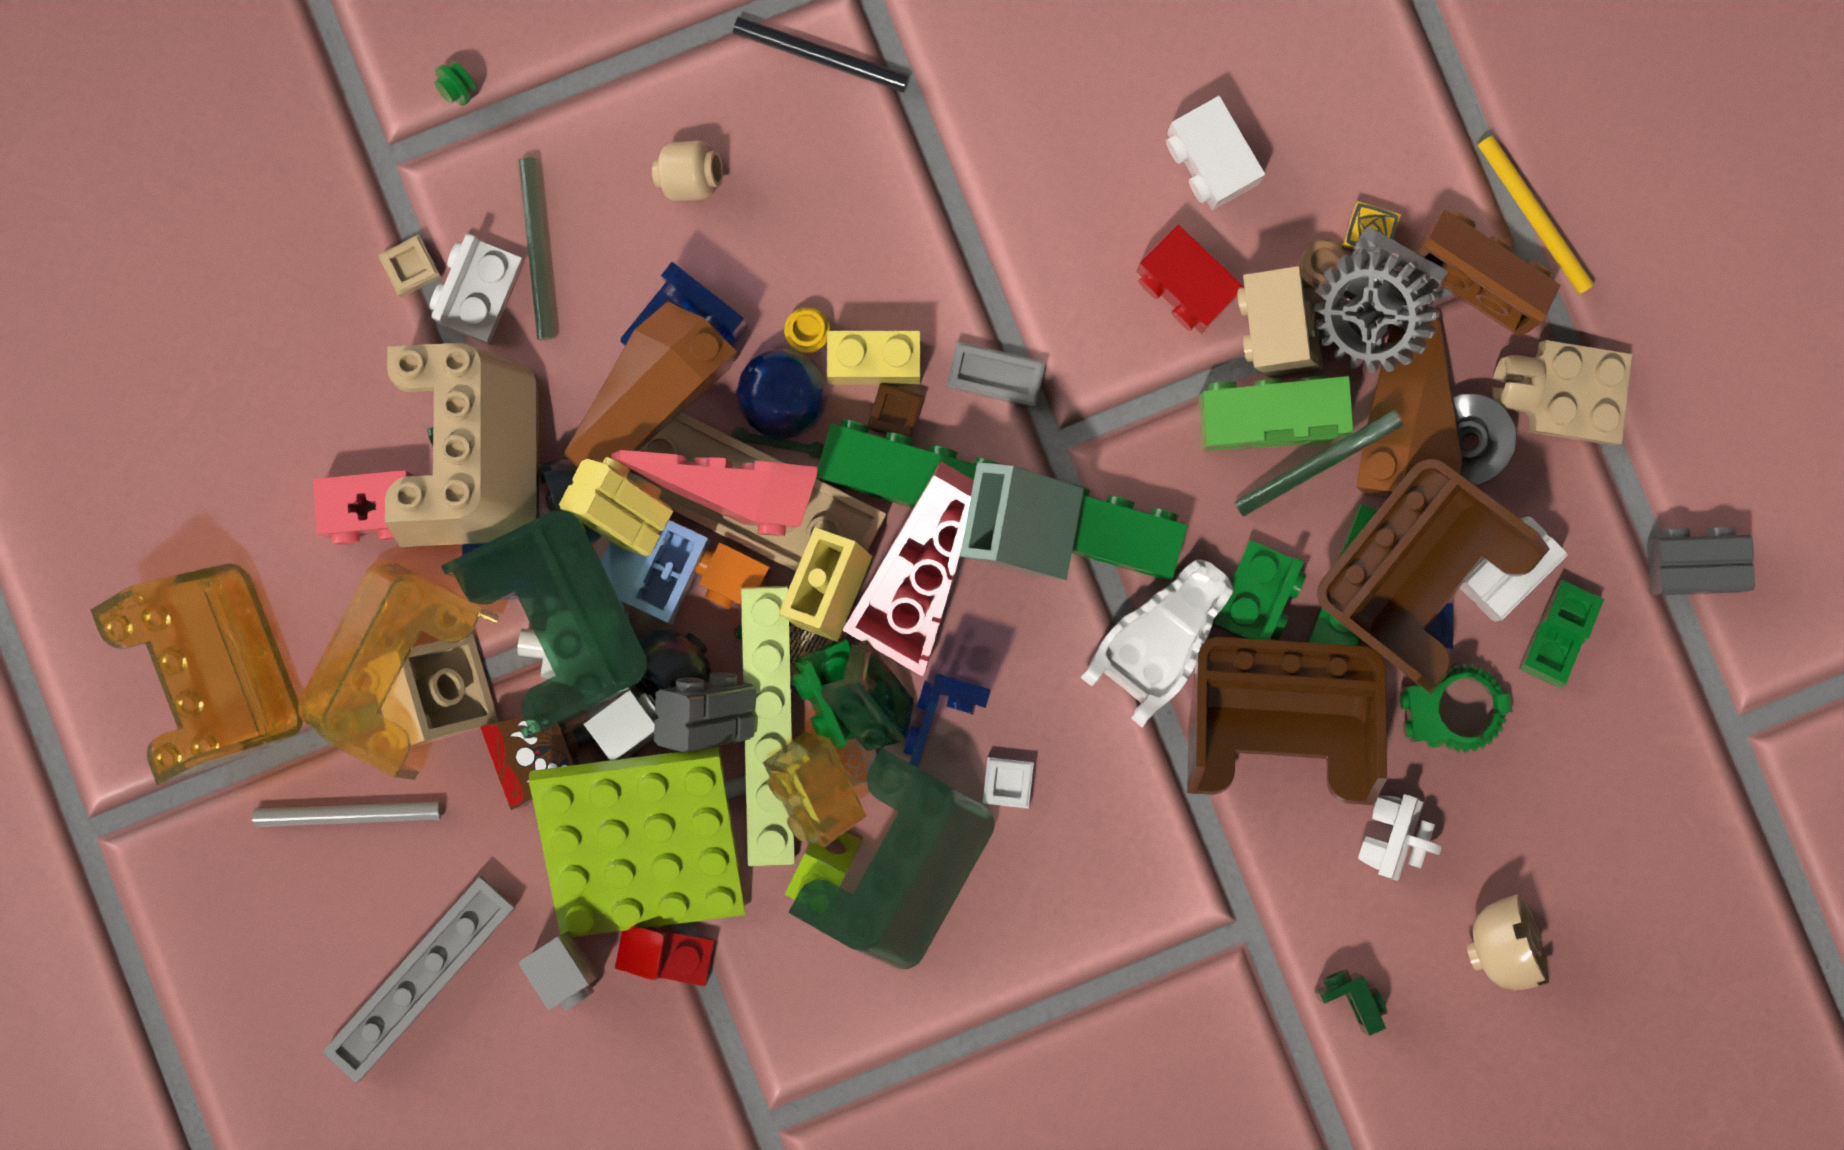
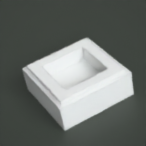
[982,757,1034,809]

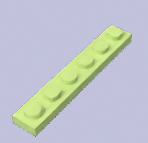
[741,586,794,866]

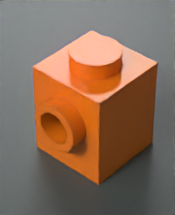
[696,542,771,610]

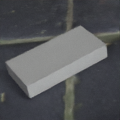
[946,341,1046,408]

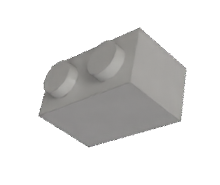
[518,931,600,1012]

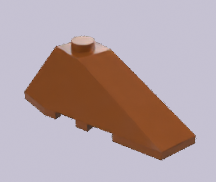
[565,301,737,467]
[1356,320,1463,498]

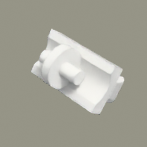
[1358,794,1442,881]

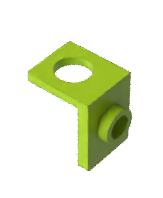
[785,820,862,915]

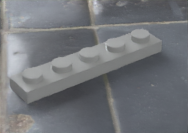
[322,876,516,1084]

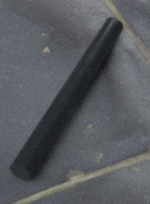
[733,16,909,93]

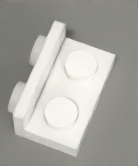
[430,233,524,345]

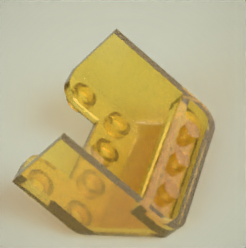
[298,560,500,780]
[90,563,303,785]

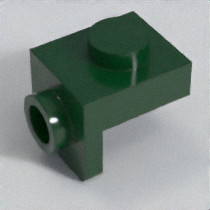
[1314,969,1388,1036]

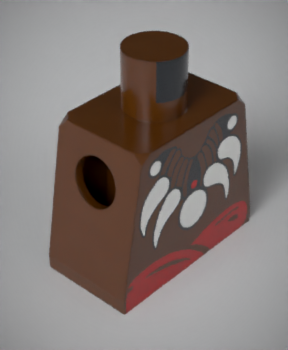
[480,711,598,810]

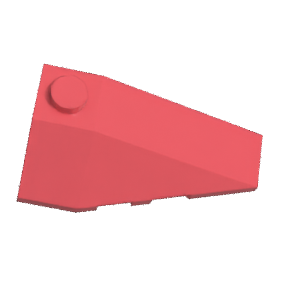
[611,450,817,536]

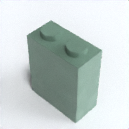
[960,462,1084,580]

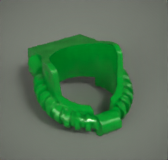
[1399,664,1513,752]

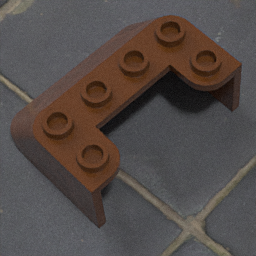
[1317,459,1550,695]
[1187,637,1387,805]

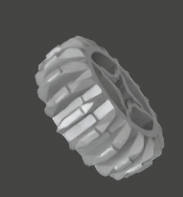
[1312,247,1440,373]

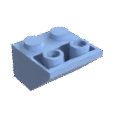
[589,520,712,625]

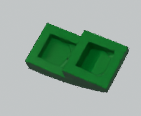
[1519,580,1604,688]

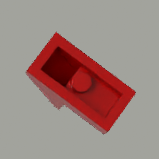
[615,926,715,987]

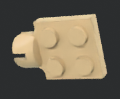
[1492,340,1632,446]

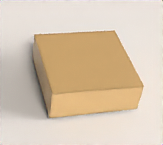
[378,234,442,298]

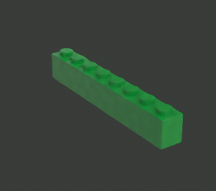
[816,419,1188,581]

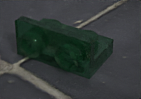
[821,640,914,751]

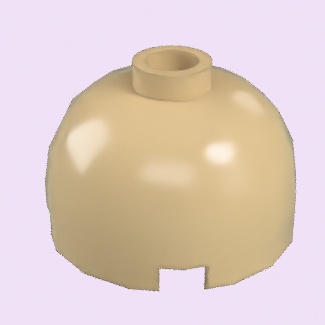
[1467,894,1551,991]

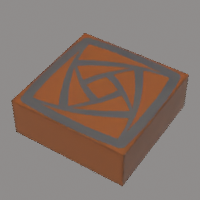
[826,733,883,790]

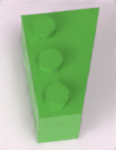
[1198,376,1353,451]

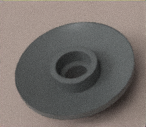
[1452,394,1516,485]

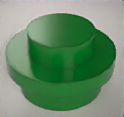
[434,61,476,106]

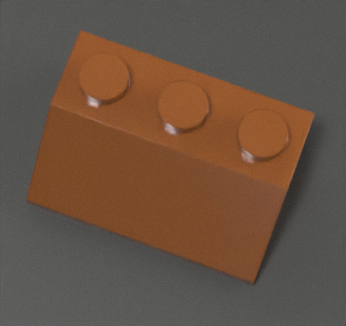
[1414,209,1560,338]

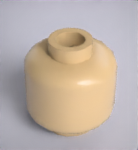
[652,140,723,202]

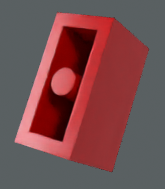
[1136,224,1245,334]

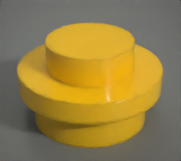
[784,307,830,353]

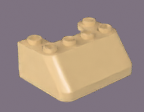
[385,343,539,547]

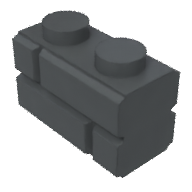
[1647,527,1755,596]
[654,672,756,752]

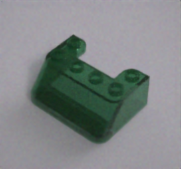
[441,510,648,739]
[788,747,994,970]

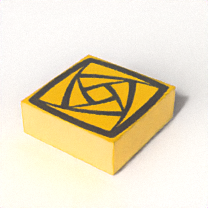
[1341,201,1401,251]

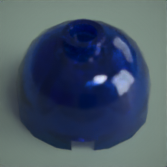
[736,347,828,440]

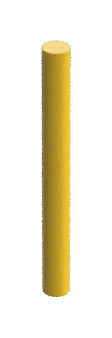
[1477,135,1595,295]

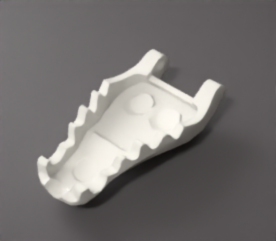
[1081,560,1233,727]

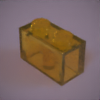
[762,732,867,847]

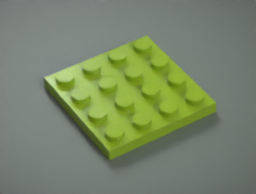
[529,747,745,937]

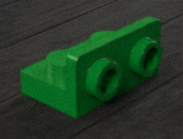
[1212,540,1307,641]
[792,637,882,750]

